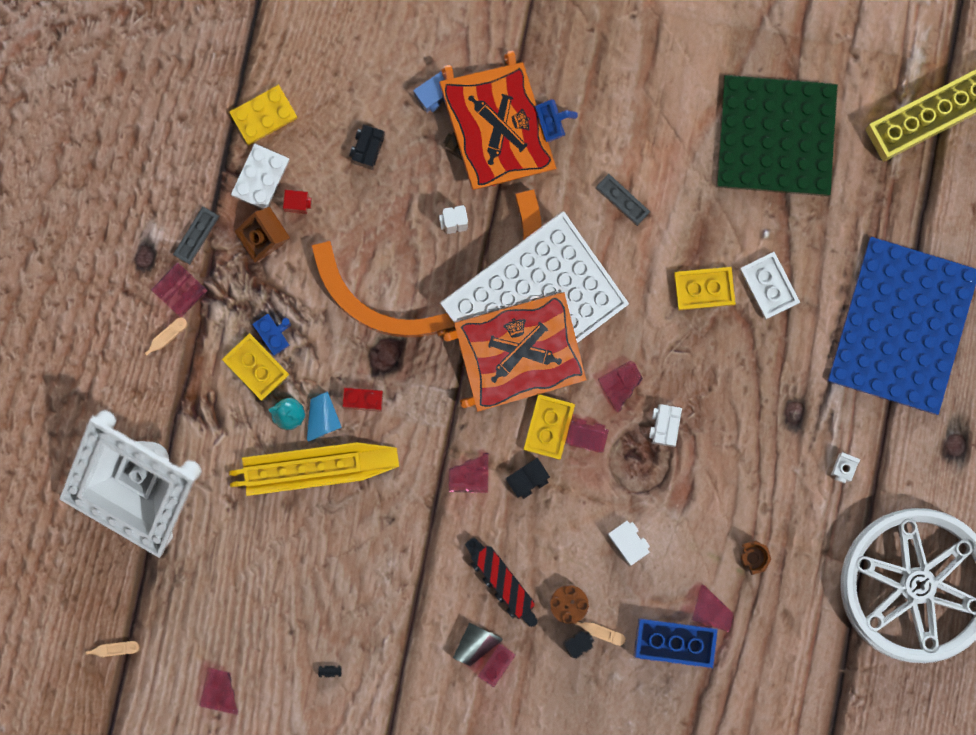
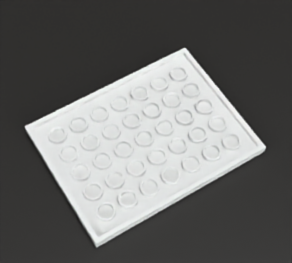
[440,211,629,343]

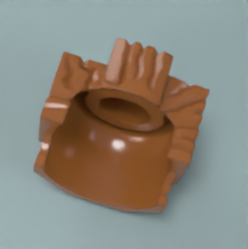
[741,541,771,575]

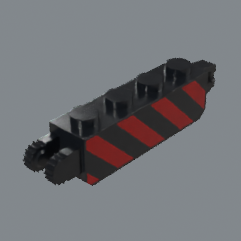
[465,537,537,627]

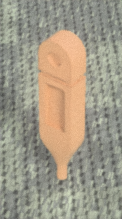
[145,317,188,355]
[575,622,626,646]
[86,641,140,657]

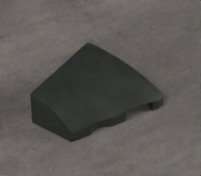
[453,623,503,666]

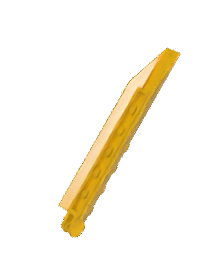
[229,442,399,496]

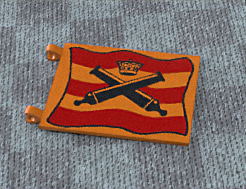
[439,51,557,190]
[443,292,586,412]

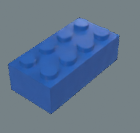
[634,619,718,668]

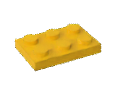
[229,85,298,146]
[674,267,736,311]
[222,333,289,401]
[523,394,575,460]

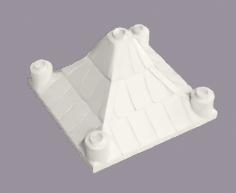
[60,411,201,558]

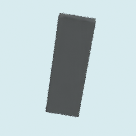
[596,174,650,226]
[173,206,219,265]

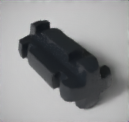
[318,666,342,678]

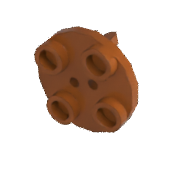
[550,585,589,624]

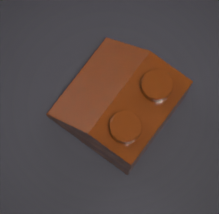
[234,207,290,263]

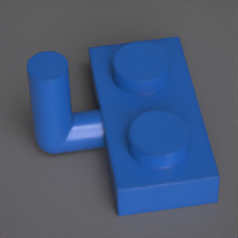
[535,99,578,142]
[253,314,291,356]

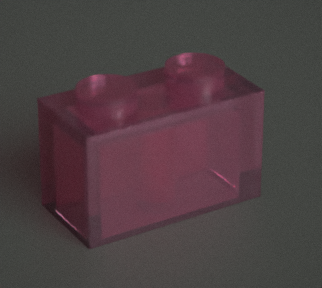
[565,418,609,453]
[478,643,516,687]

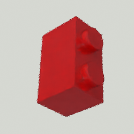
[343,388,383,412]

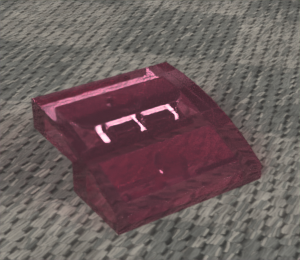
[151,262,207,317]

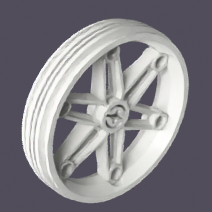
[840,508,976,663]

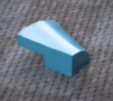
[307,392,342,442]

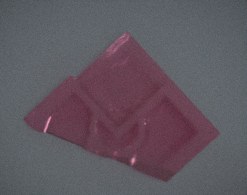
[598,361,643,413]
[449,453,489,493]
[691,585,733,632]
[199,668,238,715]

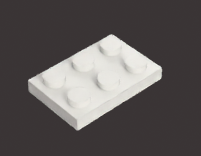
[231,144,290,209]
[740,252,800,320]

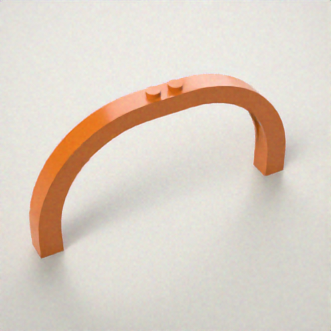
[312,189,542,338]

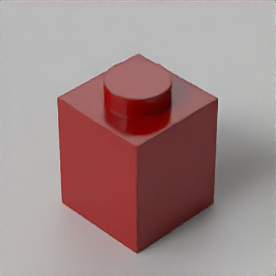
[283,190,312,214]

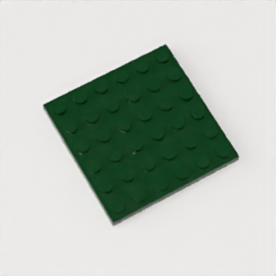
[717,75,838,196]

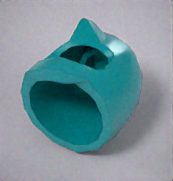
[269,398,305,430]

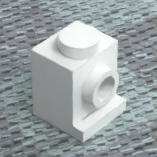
[831,452,860,484]

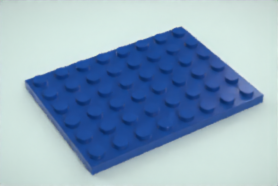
[827,237,976,415]

